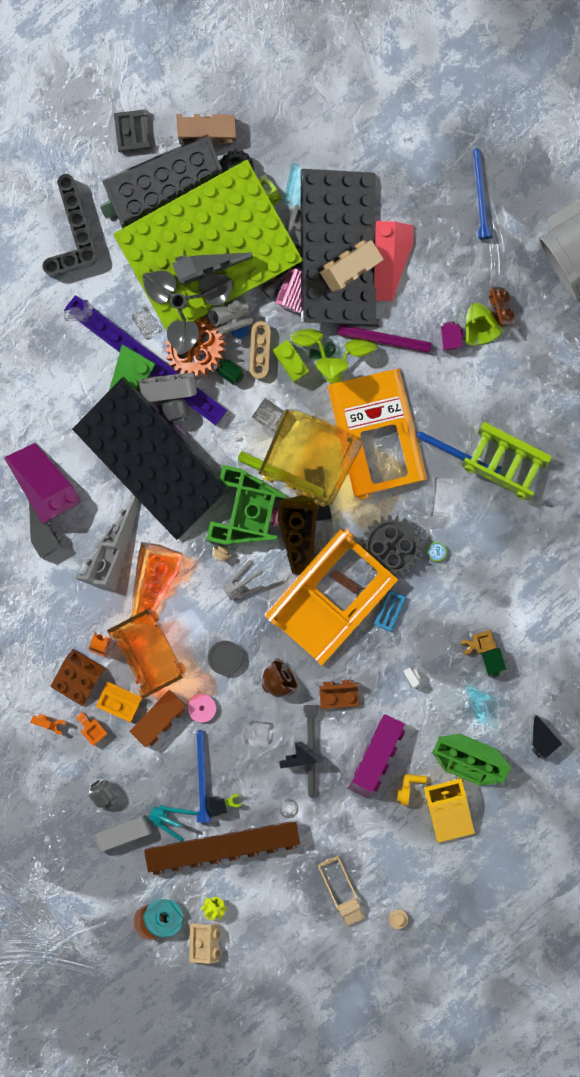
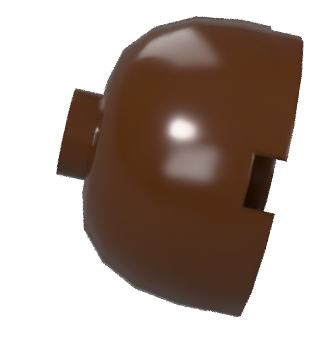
[262,658,298,698]

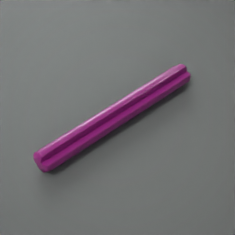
[338,325,432,353]

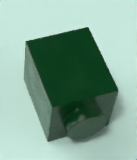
[480,648,507,678]

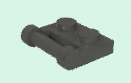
[114,110,153,152]

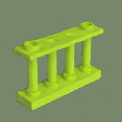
[461,422,552,500]

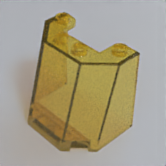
[259,409,364,507]

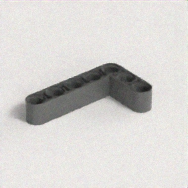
[42,174,98,277]

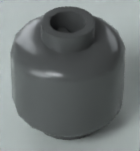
[162,398,189,425]
[88,779,117,808]

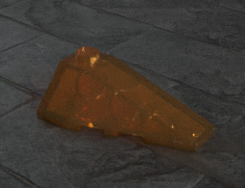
[129,542,183,623]

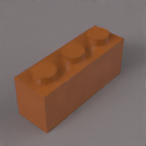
[129,689,186,748]

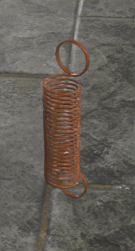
[327,568,364,597]

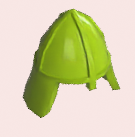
[465,302,504,346]

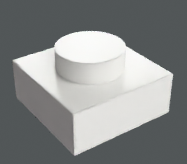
[403,667,421,688]

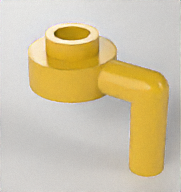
[397,774,427,806]

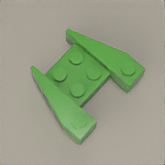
[206,465,286,545]

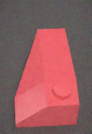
[374,221,414,301]

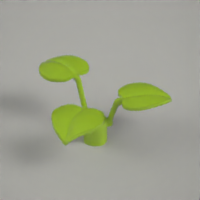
[289,328,378,383]

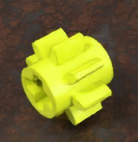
[201,896,227,921]

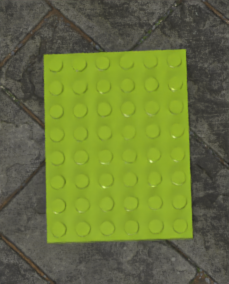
[113,160,302,332]

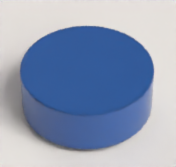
[231,325,249,339]

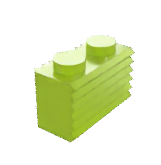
[273,340,309,383]

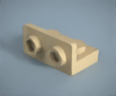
[189,923,221,964]

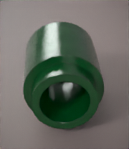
[216,358,245,385]

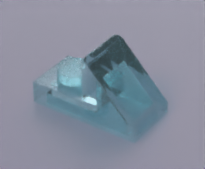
[465,685,494,723]

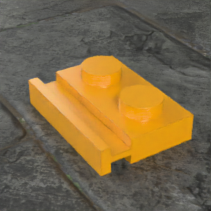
[96,681,142,723]

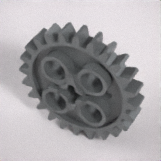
[361,515,424,577]

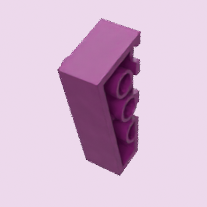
[347,714,406,798]

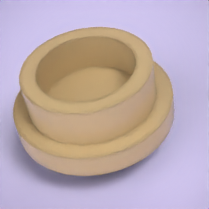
[212,545,231,562]
[389,909,408,929]

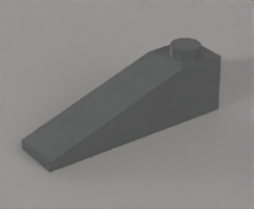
[172,252,254,286]

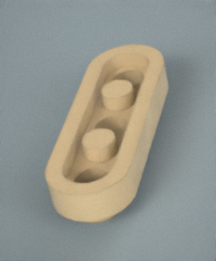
[249,321,271,379]

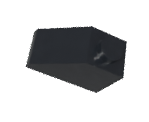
[531,714,562,759]

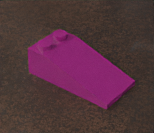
[4,443,81,524]

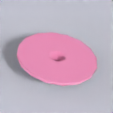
[188,694,216,723]

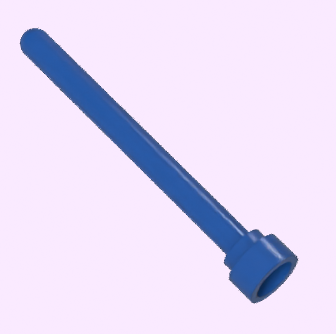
[473,148,493,240]
[416,431,502,474]
[196,730,212,823]

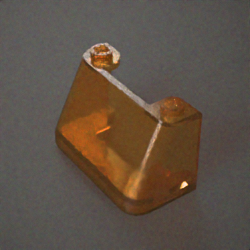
[107,608,187,699]

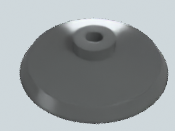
[208,641,242,675]

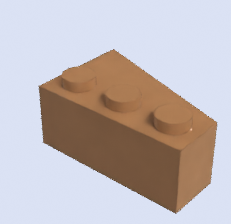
[176,114,236,145]

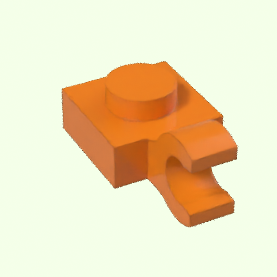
[76,712,108,746]
[30,713,66,734]

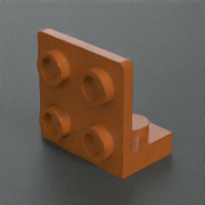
[51,649,106,706]

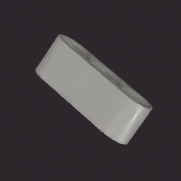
[139,373,197,402]
[93,815,152,852]

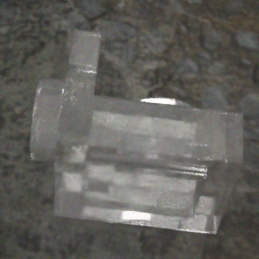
[64,300,92,322]

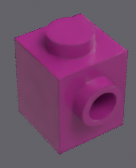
[440,322,465,351]

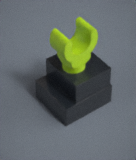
[208,794,241,817]

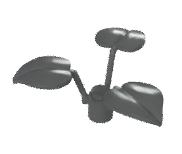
[143,271,233,355]

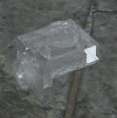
[155,136,178,156]

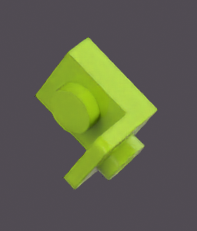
[258,175,282,206]

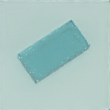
[284,163,300,204]

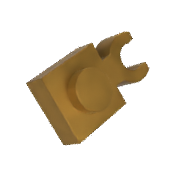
[461,630,497,654]

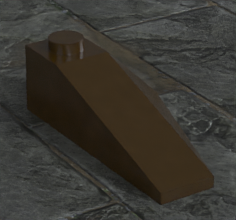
[277,495,319,575]

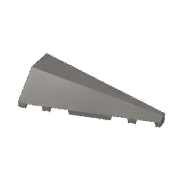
[76,495,140,591]

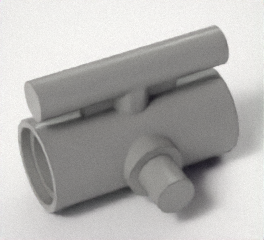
[208,299,253,334]

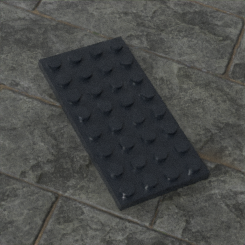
[300,169,376,325]
[72,377,230,540]

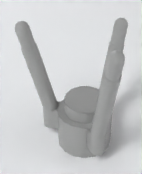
[223,560,263,600]

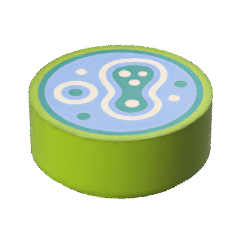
[427,542,447,562]

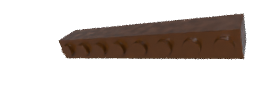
[144,820,300,875]

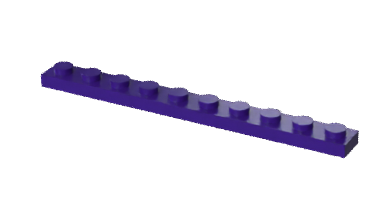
[64,295,227,426]

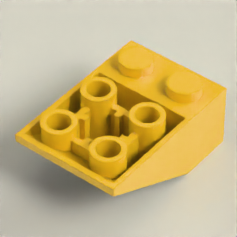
[423,777,475,843]

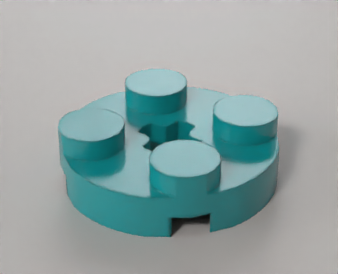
[143,899,183,938]

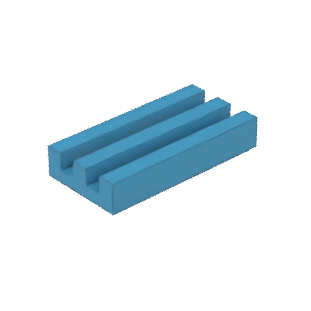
[373,590,406,632]

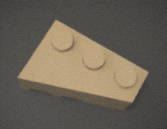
[320,240,384,292]

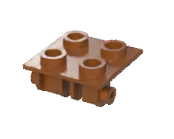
[488,287,515,327]

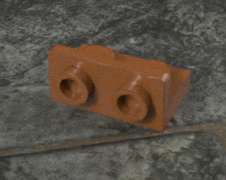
[319,679,359,709]

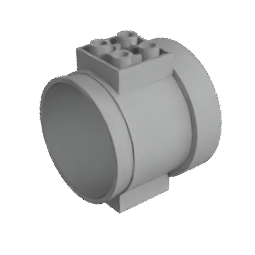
[539,200,580,302]

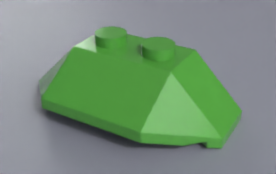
[432,733,511,786]

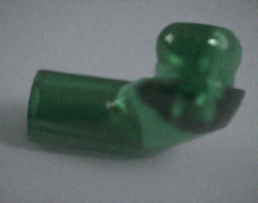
[309,342,336,360]

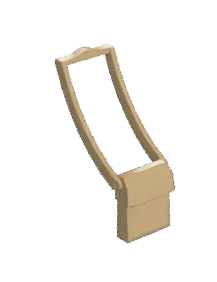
[318,856,365,926]

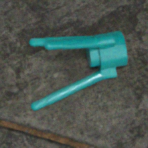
[149,805,198,841]

